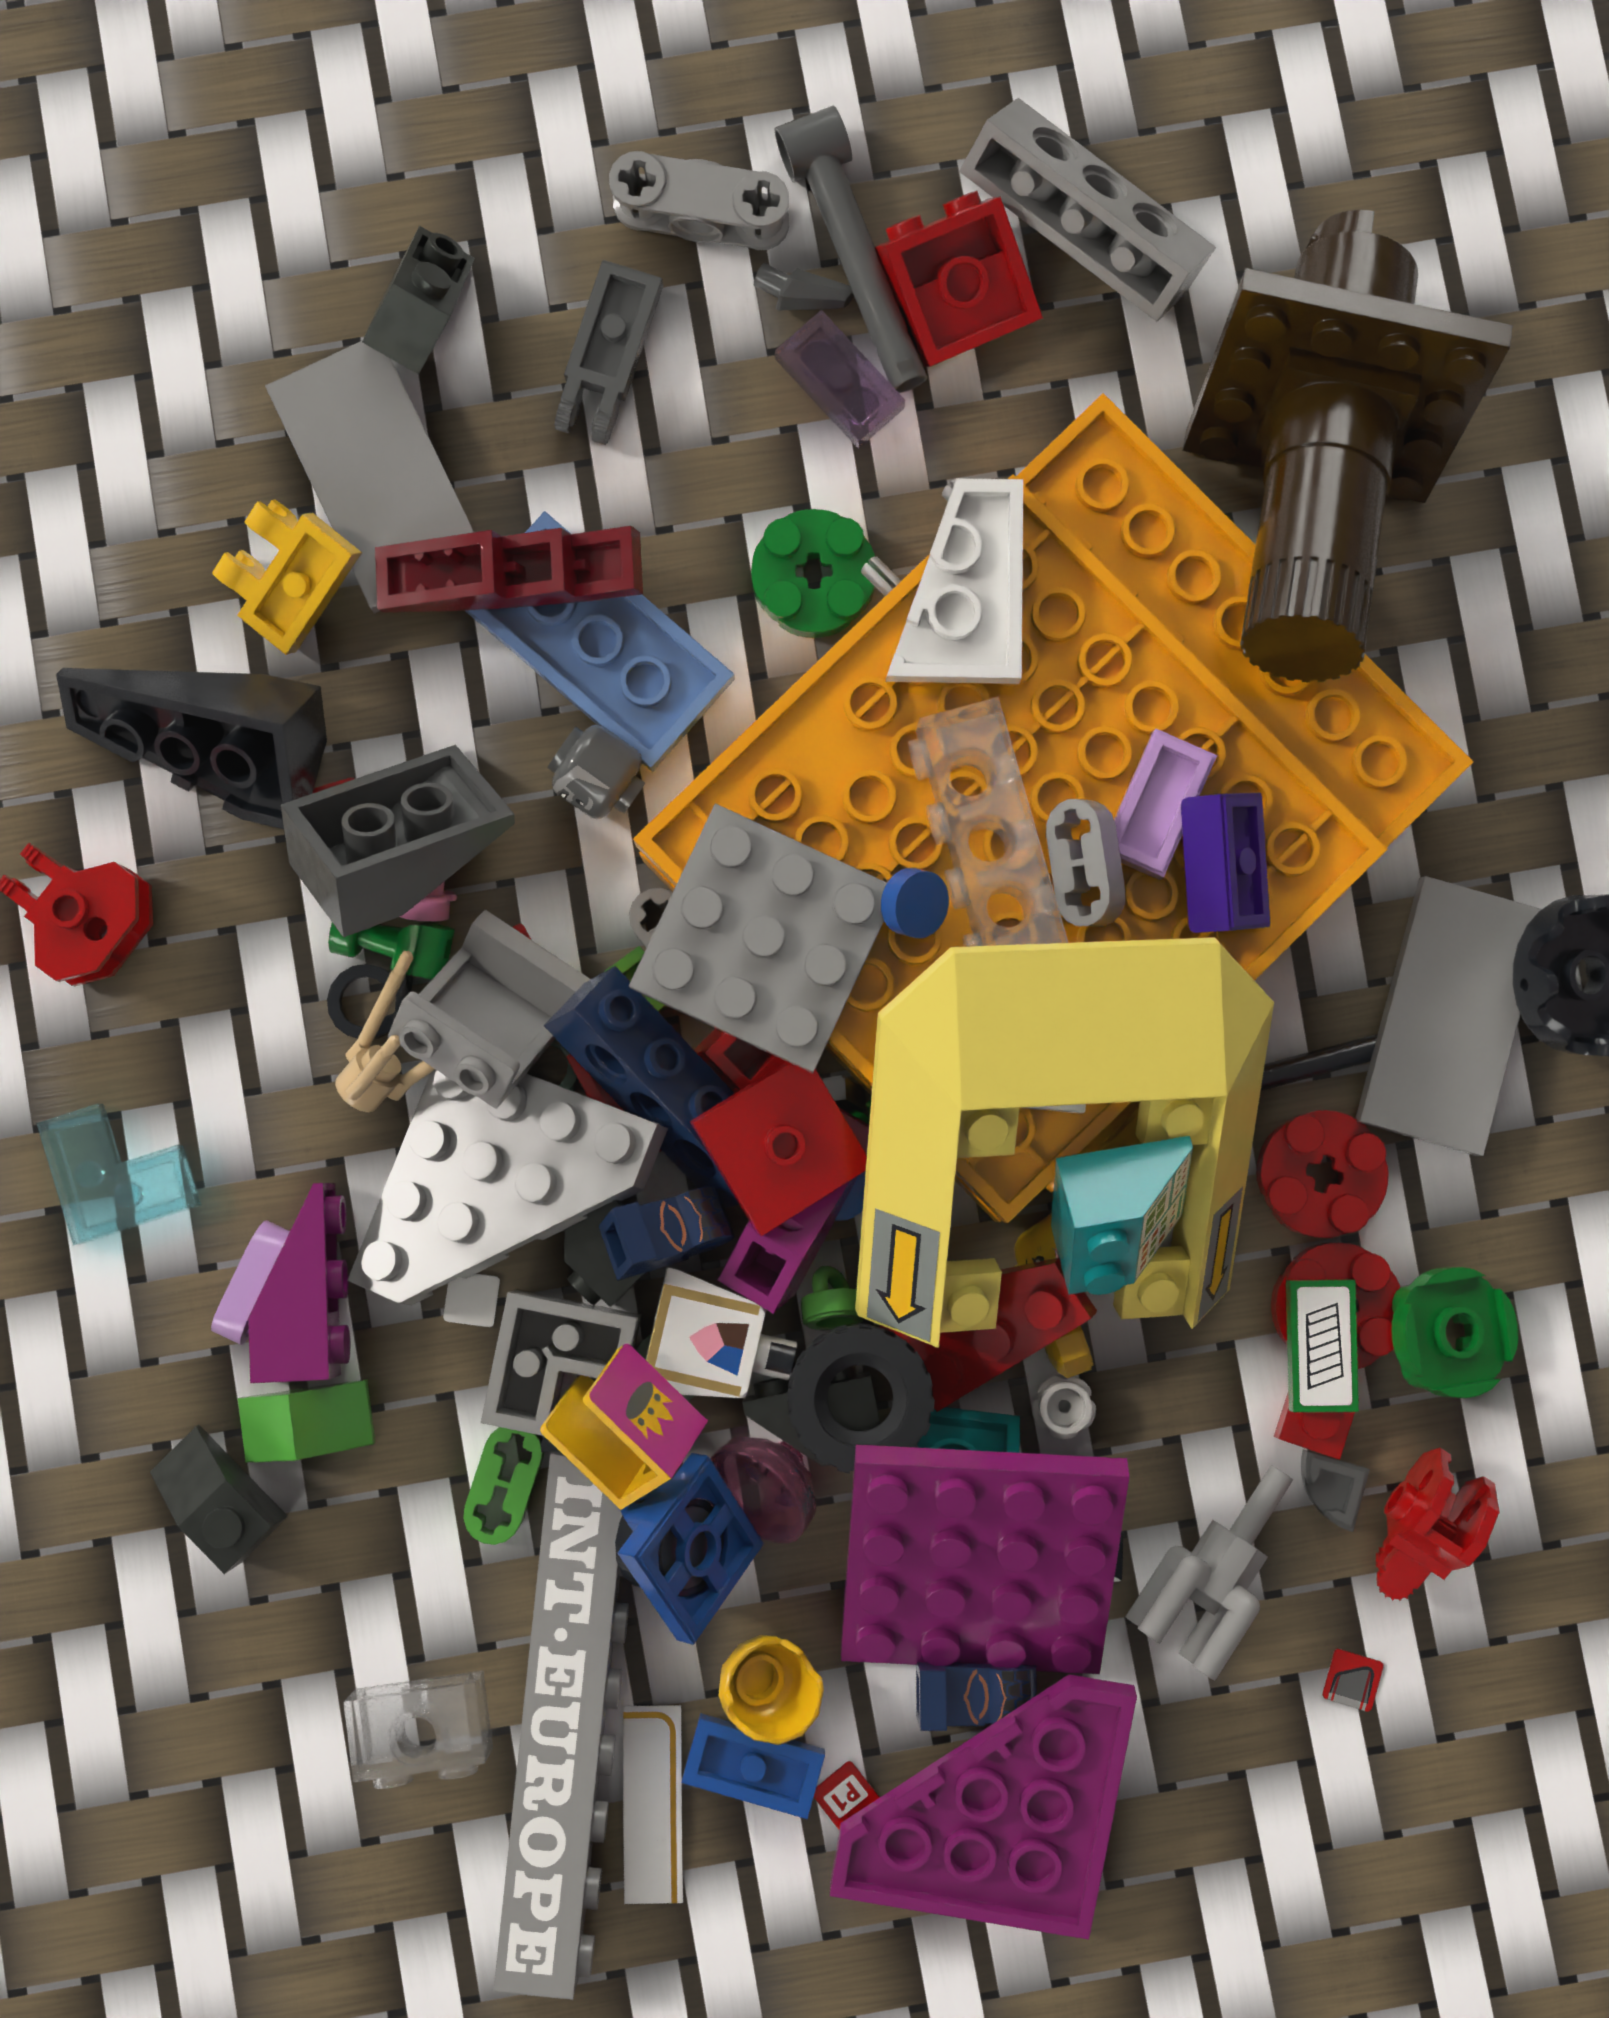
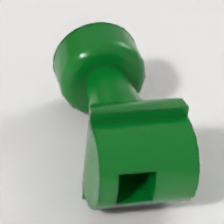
[328,922,455,979]

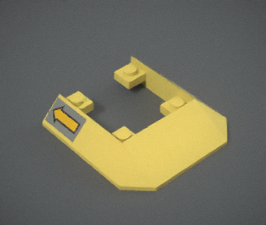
[855,937,1274,1348]

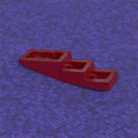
[375,526,643,612]

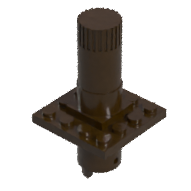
[1182,210,1513,682]

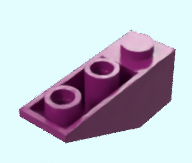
[718,1108,869,1314]
[248,1183,351,1383]

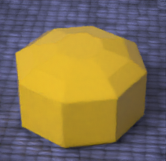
[1044,1326,1093,1378]

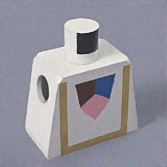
[645,1268,797,1398]

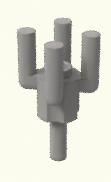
[1125,1465,1293,1681]

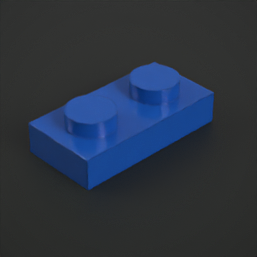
[681,1713,825,1819]

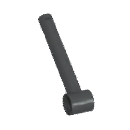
[774,105,927,394]

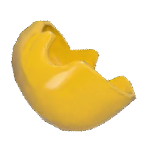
[718,1635,824,1745]

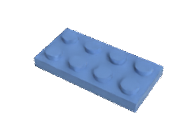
[465,511,735,772]

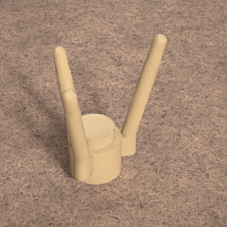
[335,951,435,1112]

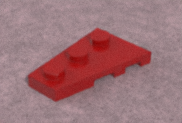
[879,1258,1098,1412]

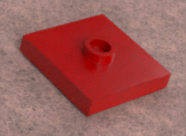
[690,1061,867,1237]

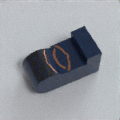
[599,1186,734,1281]
[916,1662,1037,1731]

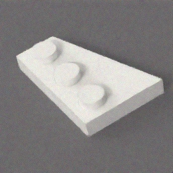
[886,478,1023,684]

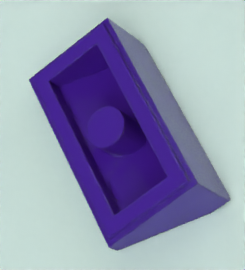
[1181,793,1270,933]

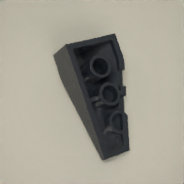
[56,668,327,829]

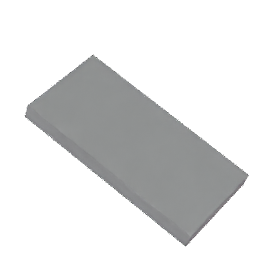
[265,341,474,614]
[1355,876,1541,1156]

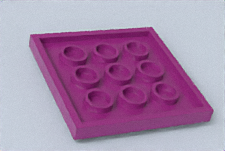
[841,1444,1130,1674]

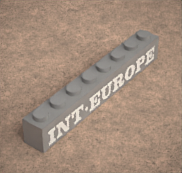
[493,1451,629,2000]

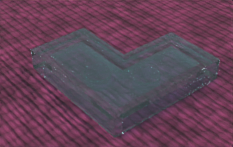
[36,1103,201,1245]

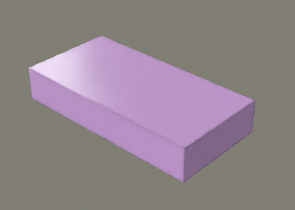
[1114,728,1217,880]

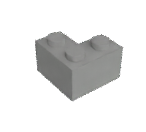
[481,1289,642,1436]

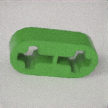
[463,1427,545,1545]

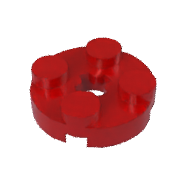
[1256,1110,1389,1238]
[1271,1242,1400,1369]

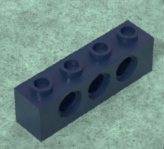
[544,966,739,1209]

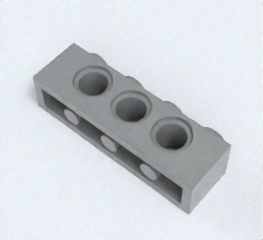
[959,98,1216,322]

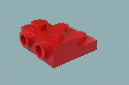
[875,190,1043,367]

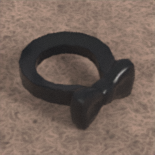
[327,964,413,1039]

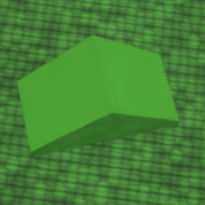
[238,1379,375,1463]

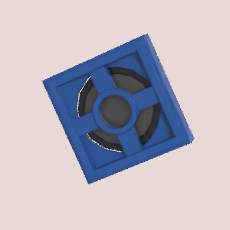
[615,1453,764,1645]

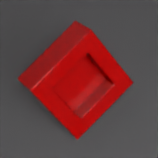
[1273,1393,1355,1460]

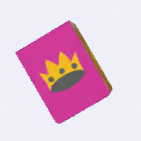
[540,1344,708,1510]

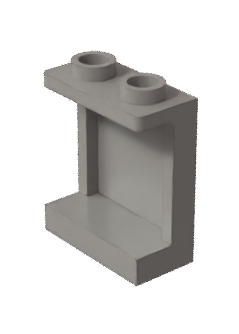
[387,910,590,1110]

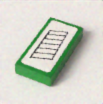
[1286,1279,1359,1412]

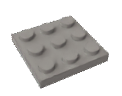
[629,803,887,1073]

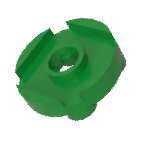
[751,509,875,638]
[1392,1267,1518,1398]

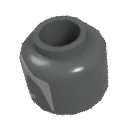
[547,724,645,819]

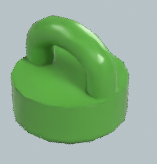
[800,1266,864,1330]

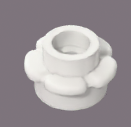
[1032,1375,1096,1439]

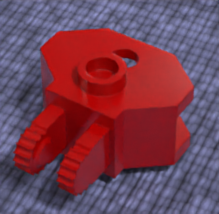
[0,843,153,987]
[1375,1447,1500,1601]

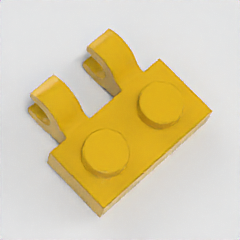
[212,499,362,655]

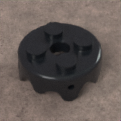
[1512,894,1609,1056]

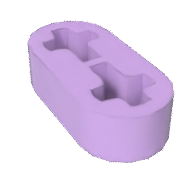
[211,1220,290,1345]

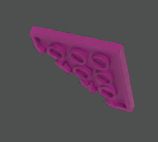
[830,1674,1137,1940]

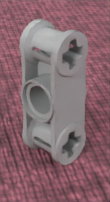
[609,151,789,250]

